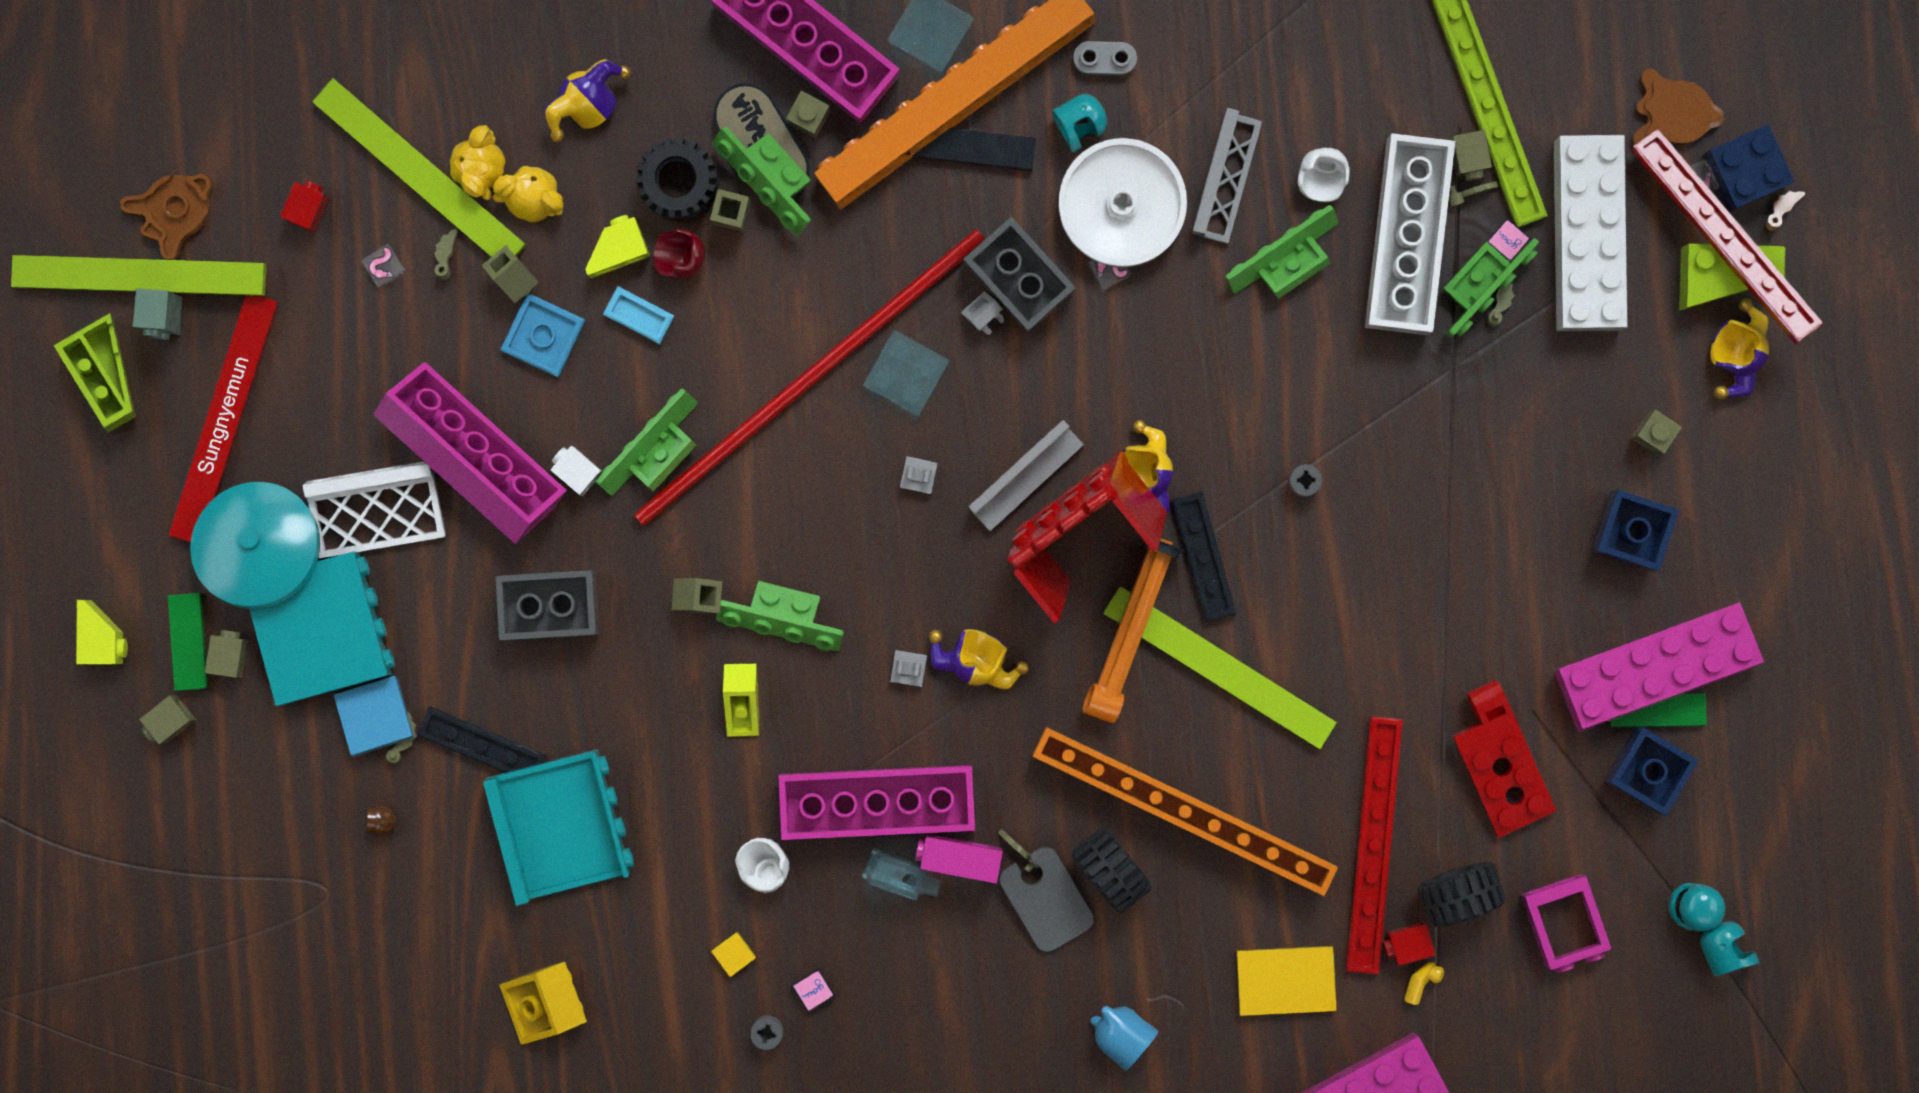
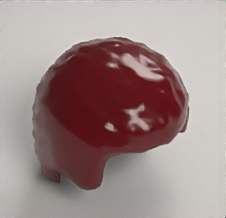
[653,229,705,280]

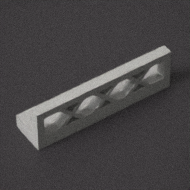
[1191,108,1262,244]
[969,420,1084,531]

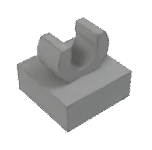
[961,291,1004,335]
[900,456,938,494]
[890,650,927,687]

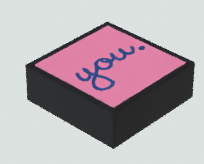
[1486,218,1531,262]
[791,968,836,1013]

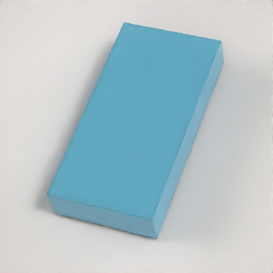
[603,286,675,344]

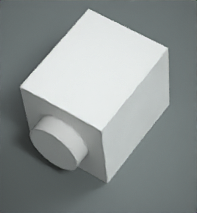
[551,446,602,496]

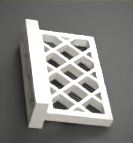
[303,461,446,558]

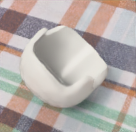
[1298,148,1349,202]
[735,838,789,894]

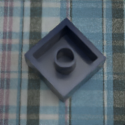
[1702,124,1795,212]
[1591,489,1679,572]
[1604,726,1699,816]

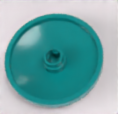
[190,482,320,609]

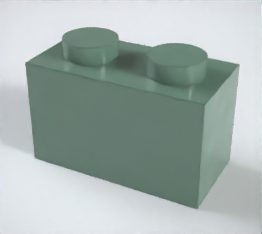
[133,288,183,340]

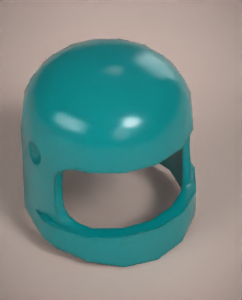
[1052,94,1107,154]
[1668,883,1726,931]
[1700,921,1760,976]

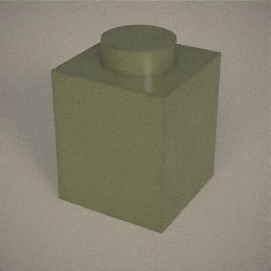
[786,91,831,139]
[1450,130,1492,181]
[710,189,751,232]
[482,245,539,303]
[1631,409,1682,456]
[671,578,722,613]
[205,630,249,678]
[139,695,196,745]

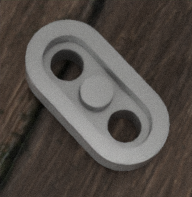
[1073,41,1137,76]

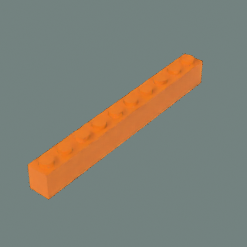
[814,0,1096,210]
[1032,727,1338,896]

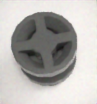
[1288,464,1322,497]
[750,1015,784,1050]

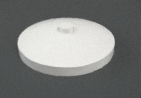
[1059,138,1187,267]

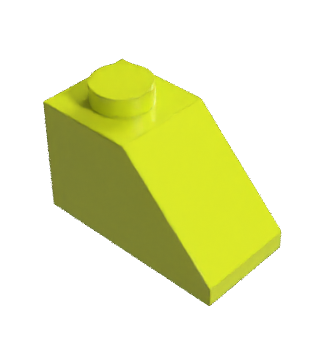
[585,215,650,278]
[76,600,128,664]
[723,664,759,737]

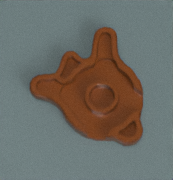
[1632,68,1724,145]
[120,174,213,260]

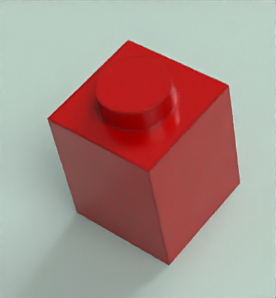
[280,180,330,233]
[1383,922,1436,966]

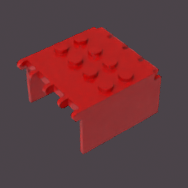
[1007,450,1167,624]

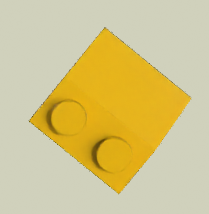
[499,961,587,1045]

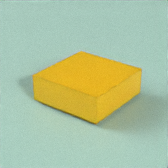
[711,931,756,977]

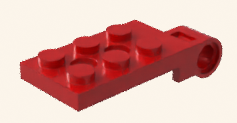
[1452,680,1557,838]

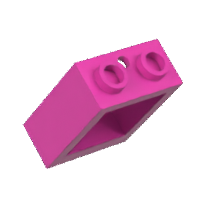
[915,834,1003,883]
[1520,874,1611,973]

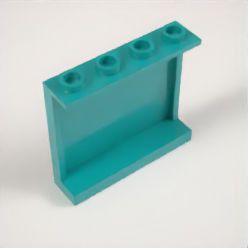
[250,551,395,706]
[483,749,634,906]

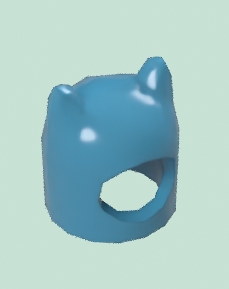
[1090,1006,1159,1071]

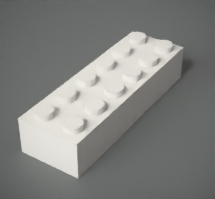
[1365,133,1455,335]
[1554,135,1627,331]

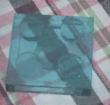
[887,0,975,74]
[863,330,950,417]

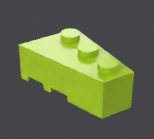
[1679,243,1785,311]
[53,313,136,433]

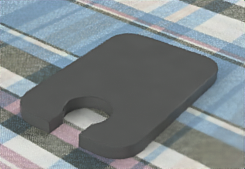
[999,847,1093,952]

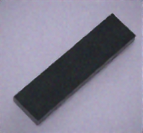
[906,128,1036,171]
[1171,491,1237,623]
[417,706,548,773]

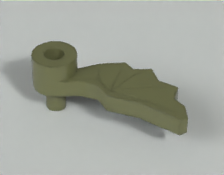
[1449,181,1499,207]
[434,229,458,280]
[1486,283,1515,327]
[386,712,417,764]
[998,829,1039,872]

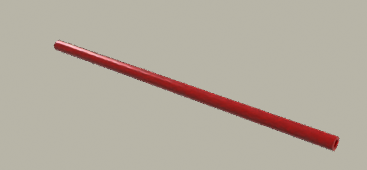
[634,229,985,526]

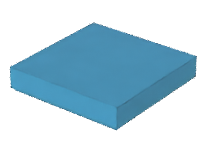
[500,293,586,378]
[334,676,414,757]

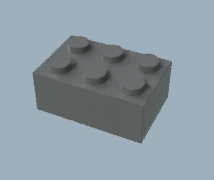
[963,216,1076,334]
[495,570,600,640]

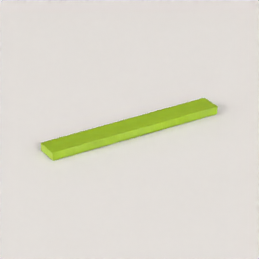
[1431,0,1548,227]
[312,78,526,257]
[11,255,267,296]
[1103,586,1337,749]

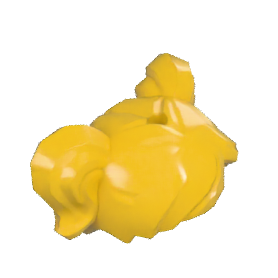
[450,125,506,200]
[493,166,564,222]

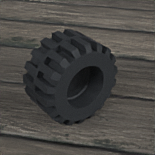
[636,137,719,222]
[1071,827,1152,914]
[1417,862,1507,927]

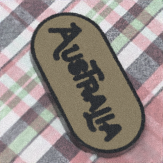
[713,83,810,199]

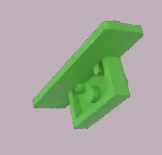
[712,126,811,237]
[1225,205,1339,299]
[1442,238,1539,338]
[596,388,698,495]
[716,581,844,651]

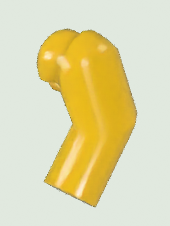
[1404,962,1444,1005]

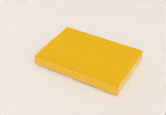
[1236,946,1336,1016]

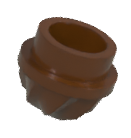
[366,804,396,837]

